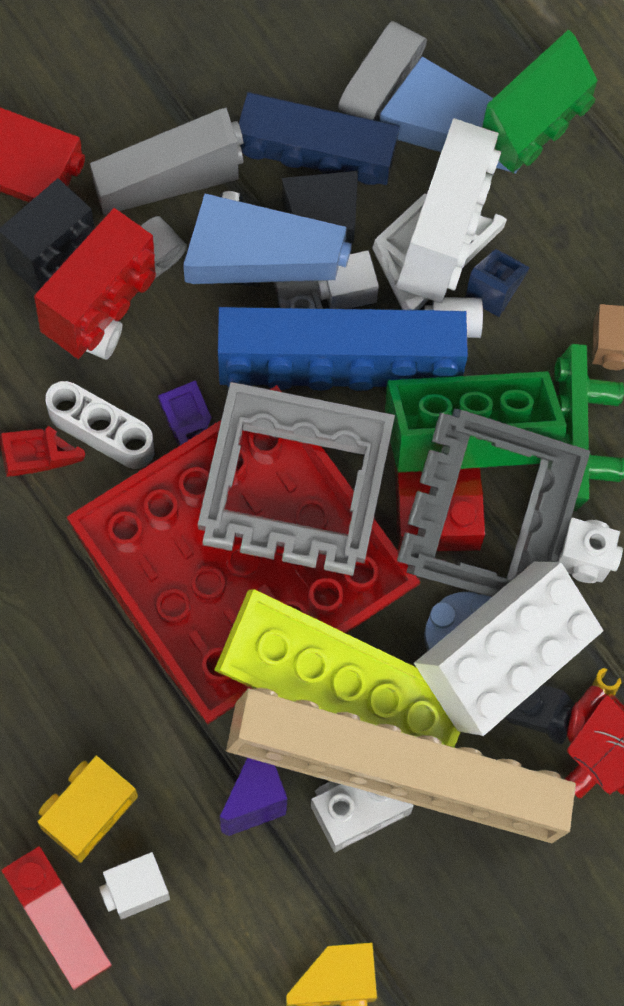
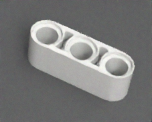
[46,381,154,469]

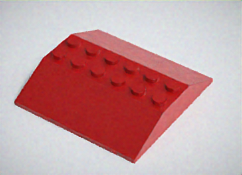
[67,385,420,725]

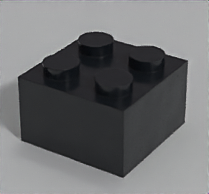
[0,178,95,293]

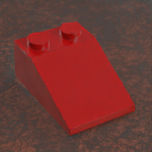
[395,463,485,551]

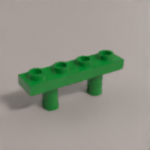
[554,344,624,511]

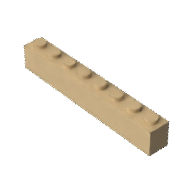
[226,688,576,843]

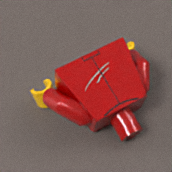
[564,668,624,799]

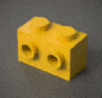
[38,755,138,863]

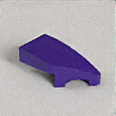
[158,380,211,446]

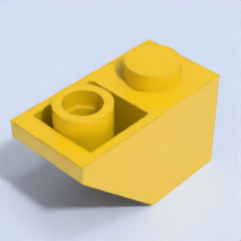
[286,943,377,1006]

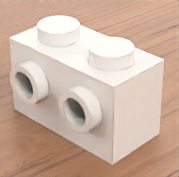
[311,781,413,853]

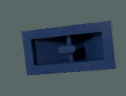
[465,249,530,317]

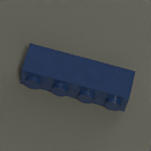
[239,92,400,185]

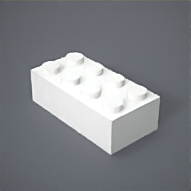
[396,118,501,303]
[414,561,603,736]

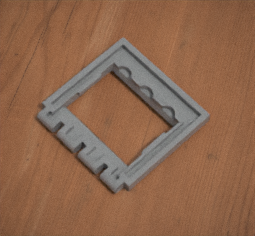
[198,382,395,576]

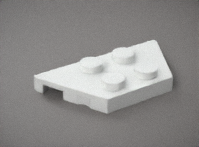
[372,194,507,310]

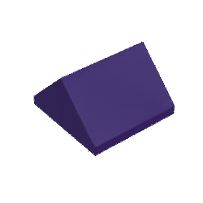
[220,758,287,836]

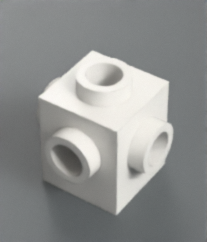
[558,518,623,583]

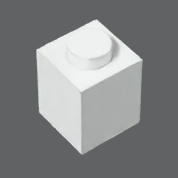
[317,250,379,309]
[99,852,170,919]

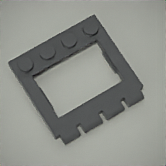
[397,409,590,597]

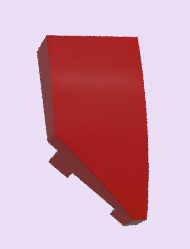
[0,426,85,477]

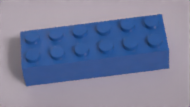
[218,307,468,391]

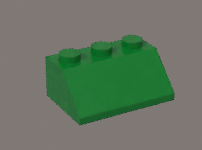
[482,29,598,173]

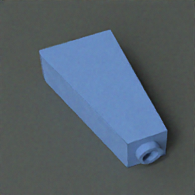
[379,57,519,173]
[183,194,352,284]

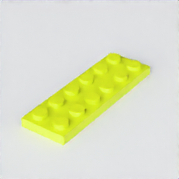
[215,589,460,748]

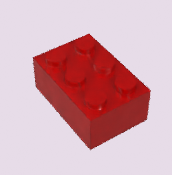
[34,208,156,359]

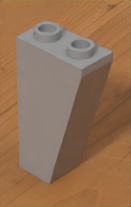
[90,108,243,215]

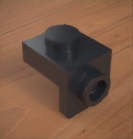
[505,685,575,744]

